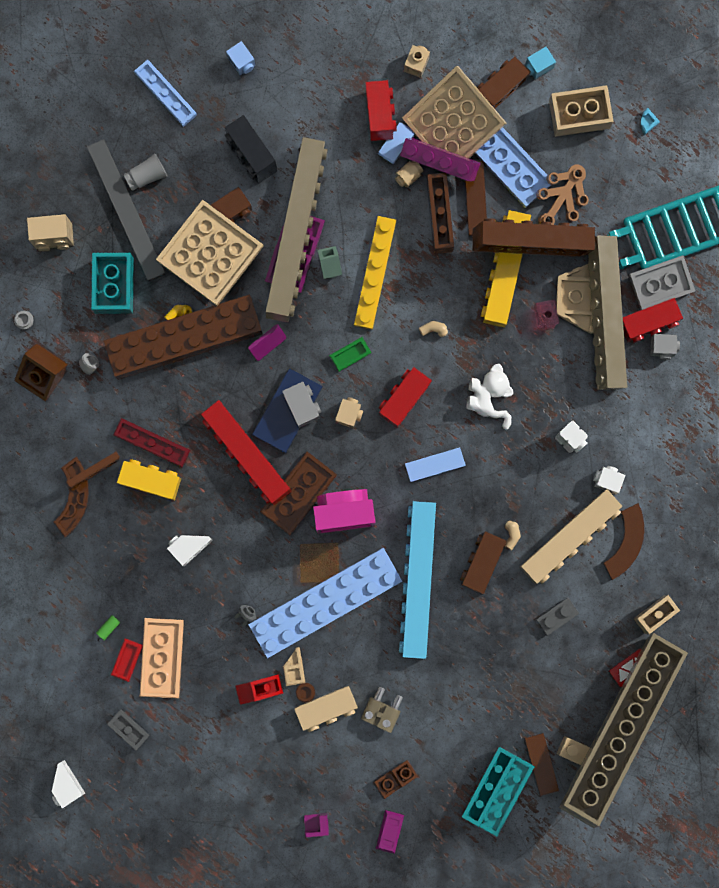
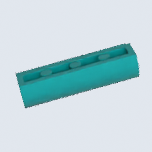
[462,747,535,837]

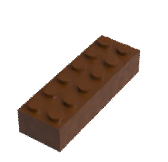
[472,218,595,257]

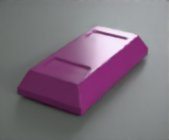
[376,810,404,854]

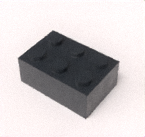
[224,115,277,183]

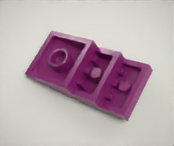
[265,216,325,293]

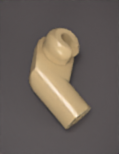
[505,521,521,551]

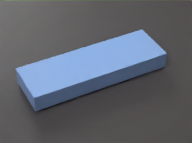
[405,447,466,482]

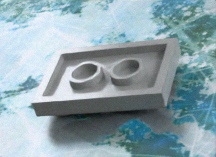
[628,255,695,310]

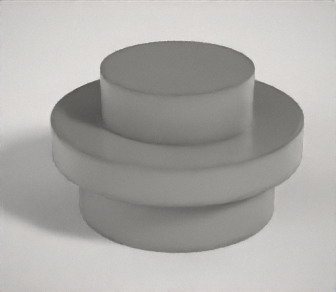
[14,311,34,330]

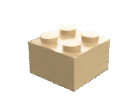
[27,214,74,251]

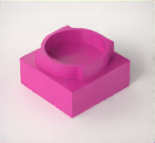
[313,489,376,534]

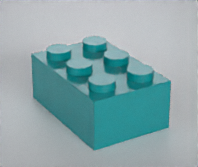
[91,253,134,314]

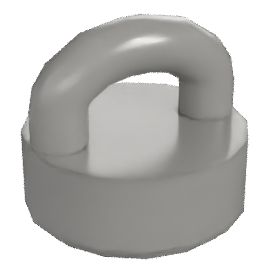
[79,353,99,375]

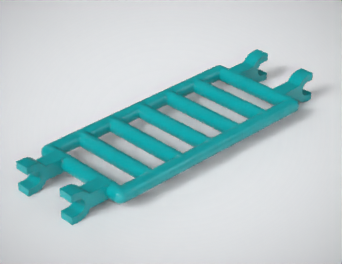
[607,185,719,270]

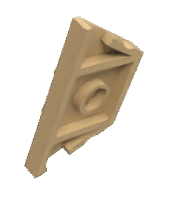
[556,264,594,334]

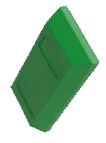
[329,337,371,372]

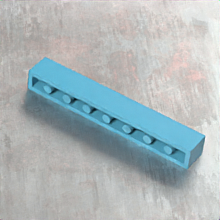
[399,501,436,659]

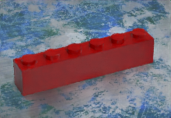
[201,400,292,505]

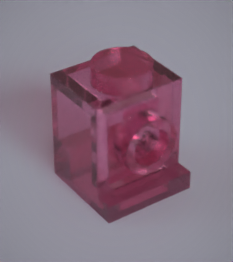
[534,299,559,330]

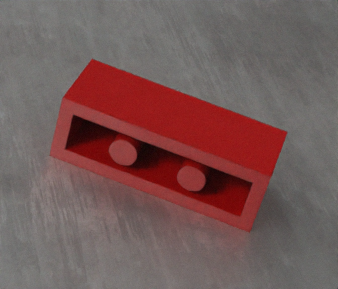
[366,80,397,141]
[623,298,683,343]
[379,367,432,428]

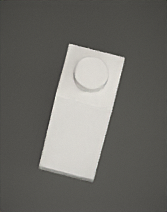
[167,535,213,566]
[52,760,85,808]

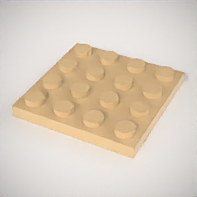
[402,66,507,158]
[156,200,264,306]

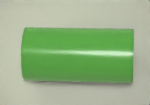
[96,615,120,640]

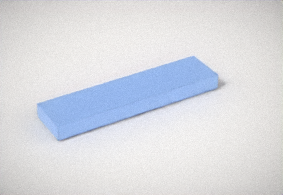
[134,59,197,127]

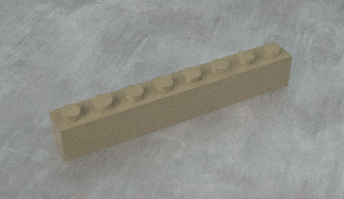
[588,236,627,390]

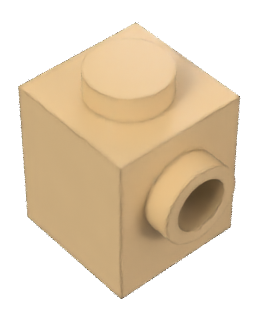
[404,45,430,78]
[335,397,363,429]

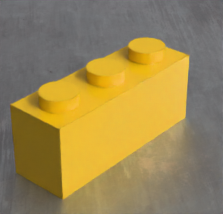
[117,459,181,501]

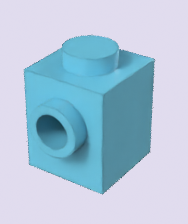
[525,47,556,79]

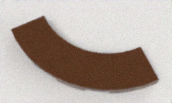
[54,457,89,537]
[603,503,644,580]

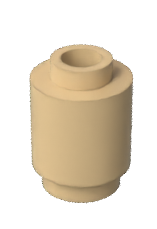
[395,161,423,188]

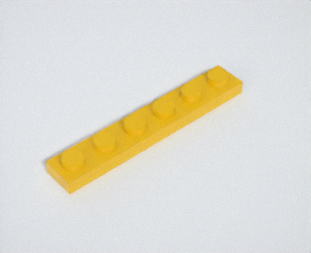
[354,216,396,330]

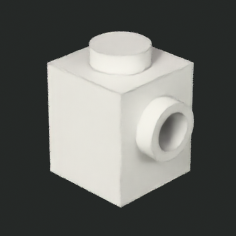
[593,466,625,495]

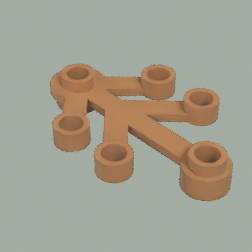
[536,164,589,225]

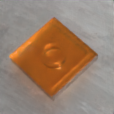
[300,543,339,583]

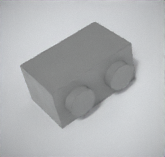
[282,382,321,428]

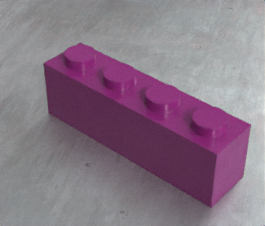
[400,138,481,181]

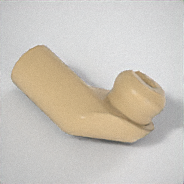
[419,321,448,337]

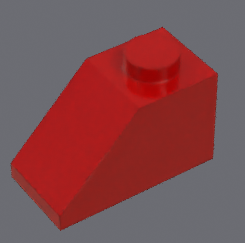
[235,674,283,705]

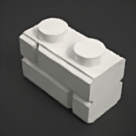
[555,421,588,453]

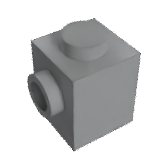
[650,334,680,360]

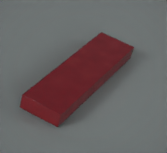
[113,418,191,468]

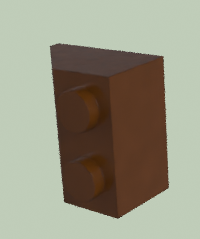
[14,344,68,401]

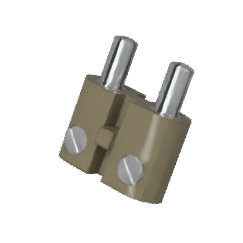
[361,687,403,733]

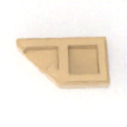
[283,647,306,686]

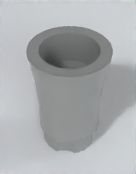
[124,153,168,191]

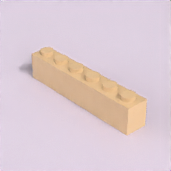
[520,489,623,584]

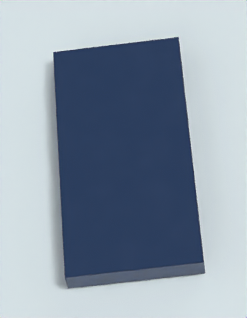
[252,368,323,453]

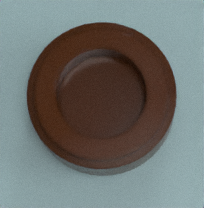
[296,683,315,703]

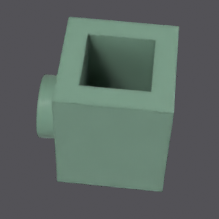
[317,246,342,279]

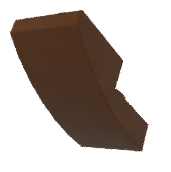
[373,760,418,799]

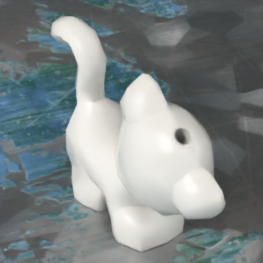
[466,364,513,430]

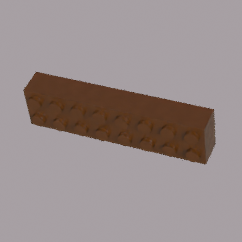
[104,294,263,380]

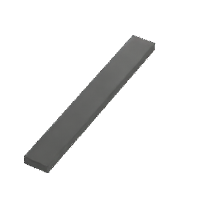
[87,139,165,282]

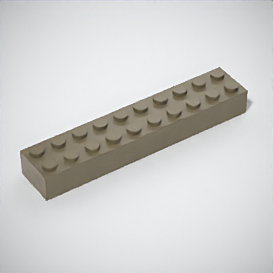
[559,633,688,828]

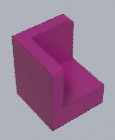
[304,813,329,837]

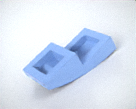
[378,122,415,164]

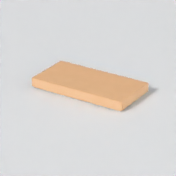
[140,618,184,698]

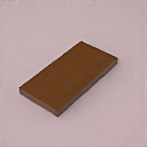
[260,452,337,535]

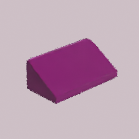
[248,324,286,361]

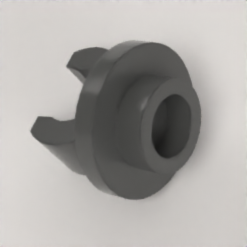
[235,605,256,627]

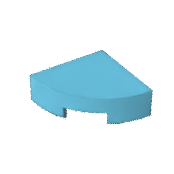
[640,108,660,135]

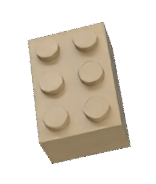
[549,85,614,137]

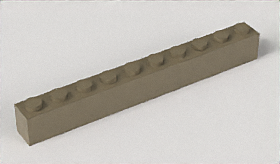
[266,137,328,323]

